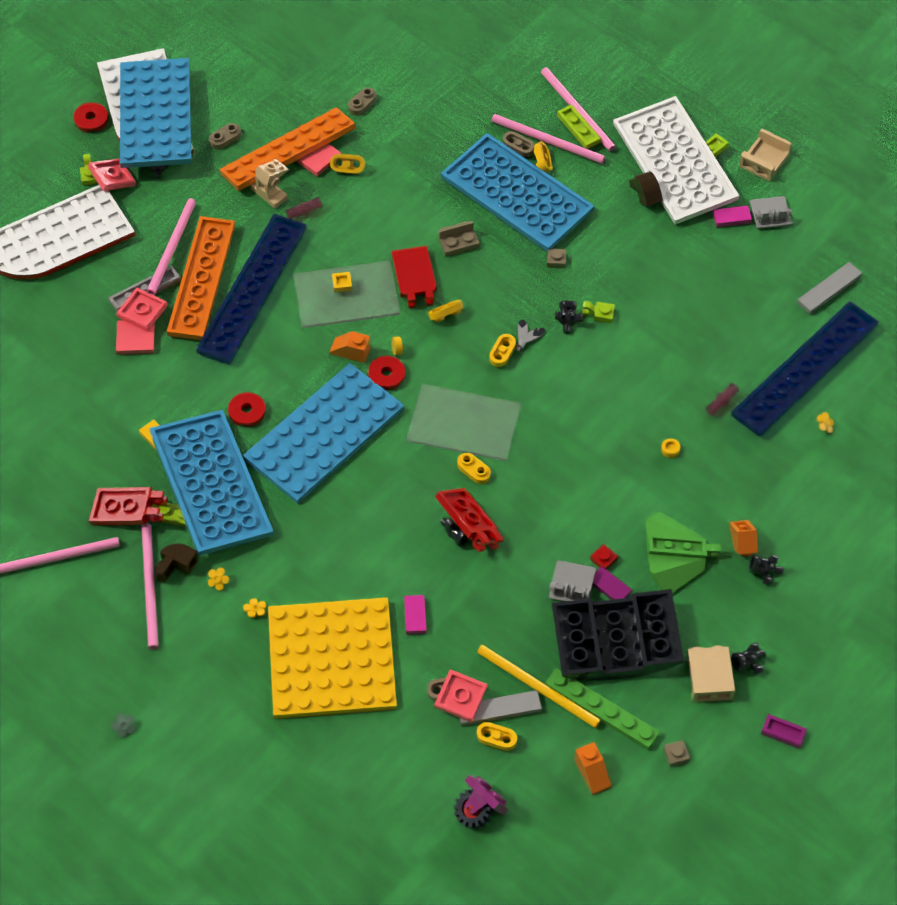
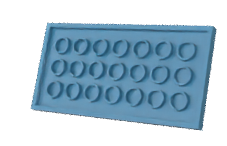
[120,58,192,168]
[441,133,594,252]
[243,363,404,504]
[150,410,273,556]

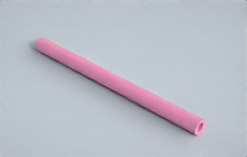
[541,67,616,152]
[492,114,605,164]
[147,198,196,295]
[141,524,158,650]
[0,537,120,574]

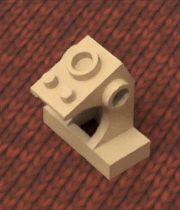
[251,159,289,209]

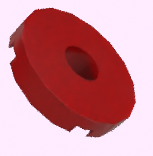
[73,103,108,133]
[368,356,405,390]
[228,392,266,427]

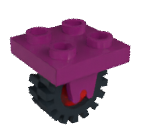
[453,775,509,829]

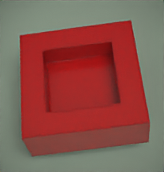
[590,544,618,570]

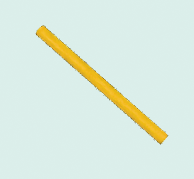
[477,644,601,728]

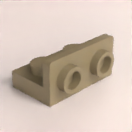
[438,221,479,257]

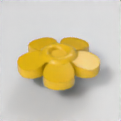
[817,412,834,433]
[208,567,229,590]
[243,599,266,618]

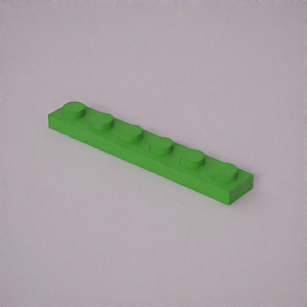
[545,668,660,750]

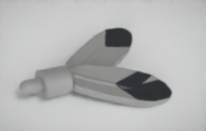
[516,320,545,351]

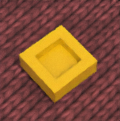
[332,272,352,293]

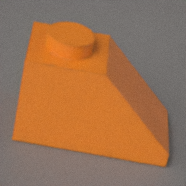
[329,331,371,363]
[729,520,758,557]
[574,742,611,795]

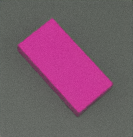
[713,206,752,227]
[404,595,426,635]

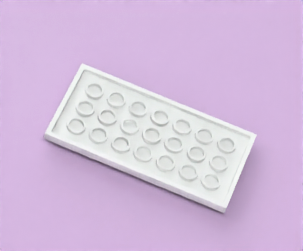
[613,96,739,225]

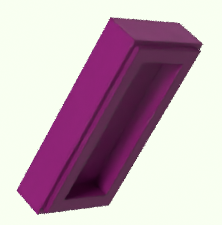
[592,566,632,600]
[761,714,807,749]

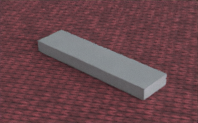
[797,262,862,314]
[108,266,181,312]
[459,690,542,726]

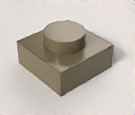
[547,249,566,268]
[663,740,690,767]

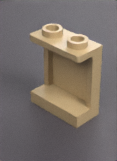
[739,129,792,182]
[686,645,735,702]

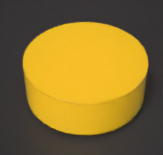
[392,336,403,355]
[661,439,681,458]

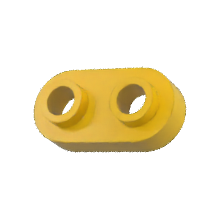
[533,141,553,173]
[330,154,366,173]
[428,300,464,322]
[489,334,516,367]
[457,453,491,484]
[477,722,517,751]

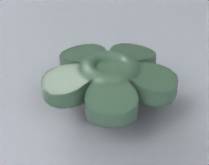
[111,713,135,737]

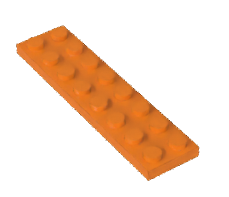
[220,107,356,191]
[167,216,236,341]

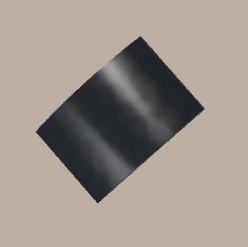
[552,589,684,680]

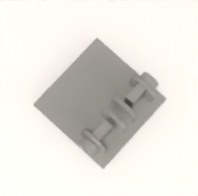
[750,196,792,229]
[549,560,596,601]

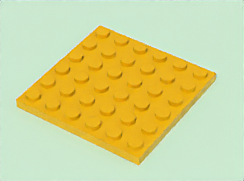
[268,597,397,719]

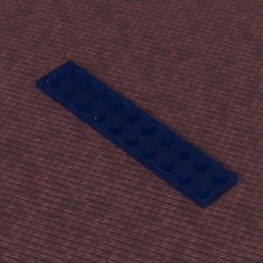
[196,214,307,365]
[731,301,879,437]

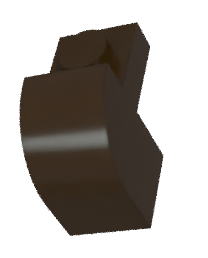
[629,171,663,206]
[155,543,199,584]

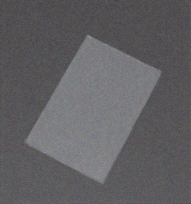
[293,260,400,328]
[406,384,521,461]

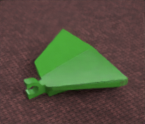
[645,511,721,594]

